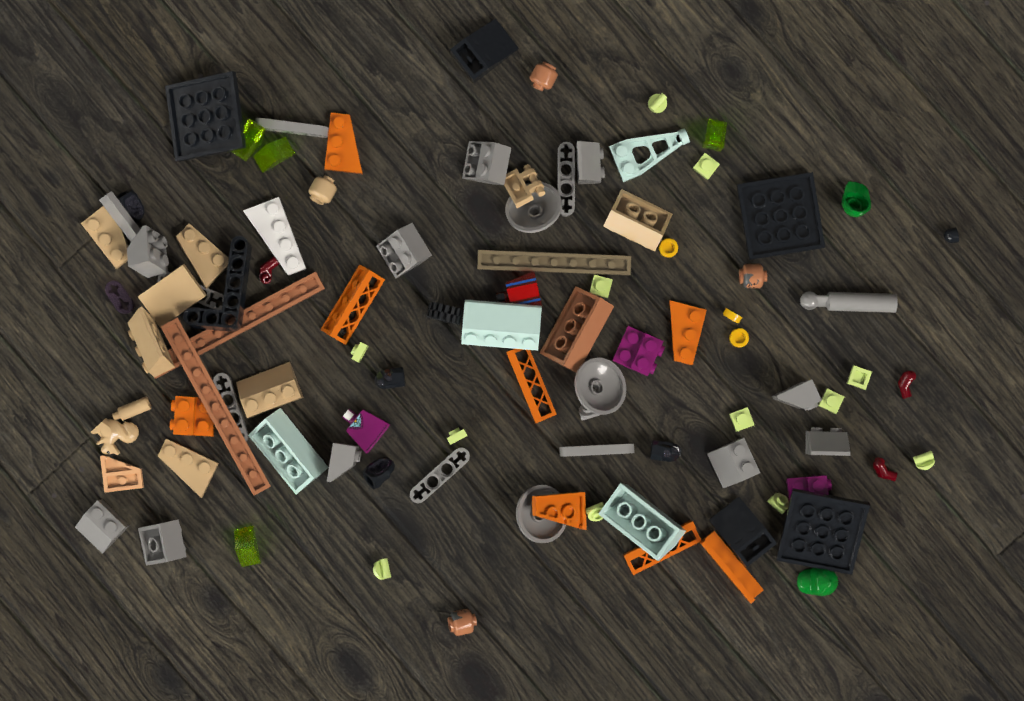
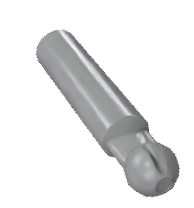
[800,291,898,313]

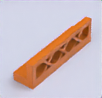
[320,264,385,345]
[506,349,557,423]
[623,520,702,575]
[699,530,764,603]

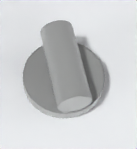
[579,405,600,421]

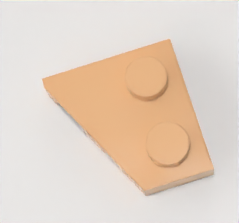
[100,455,144,493]

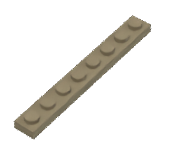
[477,250,631,276]

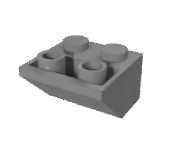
[462,141,511,185]
[376,223,432,278]
[127,225,169,278]

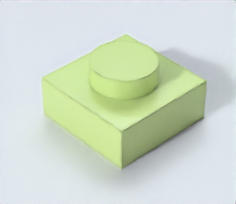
[693,153,720,180]
[590,275,613,298]
[351,342,369,363]
[846,365,872,390]
[818,388,844,414]
[729,407,754,432]
[447,427,468,445]

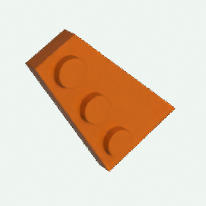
[324,113,363,174]
[669,300,707,365]
[532,492,587,530]

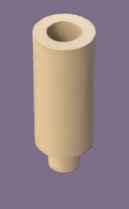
[112,396,152,421]

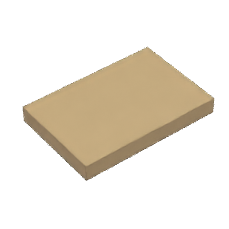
[138,264,207,328]

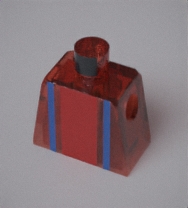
[496,271,542,306]

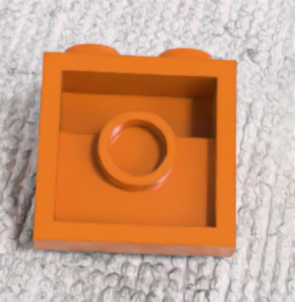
[170,396,215,437]

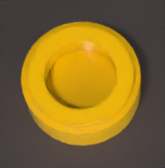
[659,238,678,258]
[723,308,743,323]
[729,328,749,348]

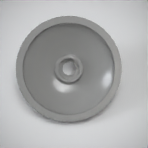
[505,182,562,233]
[574,358,626,415]
[516,485,566,543]

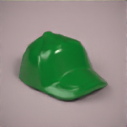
[842,181,871,218]
[797,568,838,596]

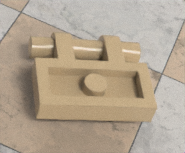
[504,164,545,208]

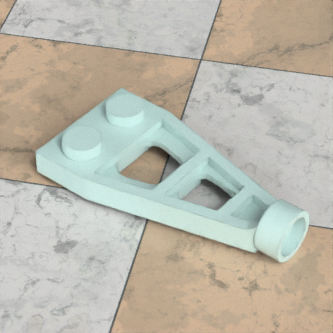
[609,128,690,182]

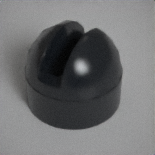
[944,227,959,243]

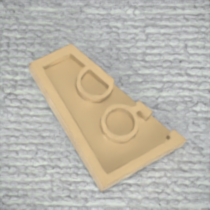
[81,206,128,269]
[176,223,229,289]
[158,439,219,498]

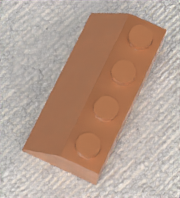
[540,287,614,373]

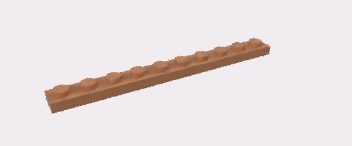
[155,272,325,379]
[161,317,271,496]

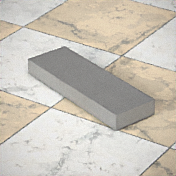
[99,191,140,242]

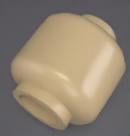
[308,175,337,205]

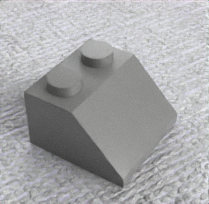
[576,141,605,184]
[772,379,822,411]
[805,428,850,456]
[707,438,760,488]
[327,442,362,482]
[75,499,130,554]
[138,519,187,566]

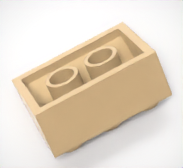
[603,189,673,251]
[128,307,175,378]
[236,362,304,418]

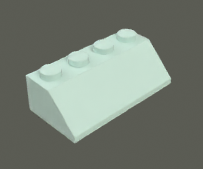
[461,300,542,351]
[248,408,329,494]
[598,483,686,561]

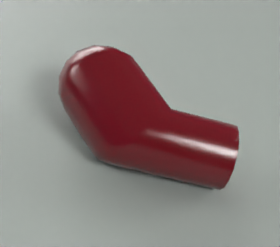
[259,256,279,284]
[898,370,916,399]
[873,457,897,481]

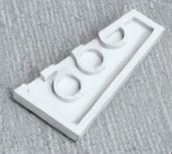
[243,197,306,276]

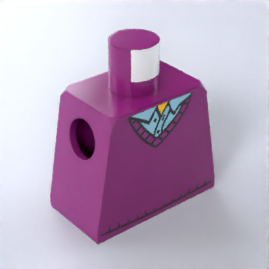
[342,409,391,454]

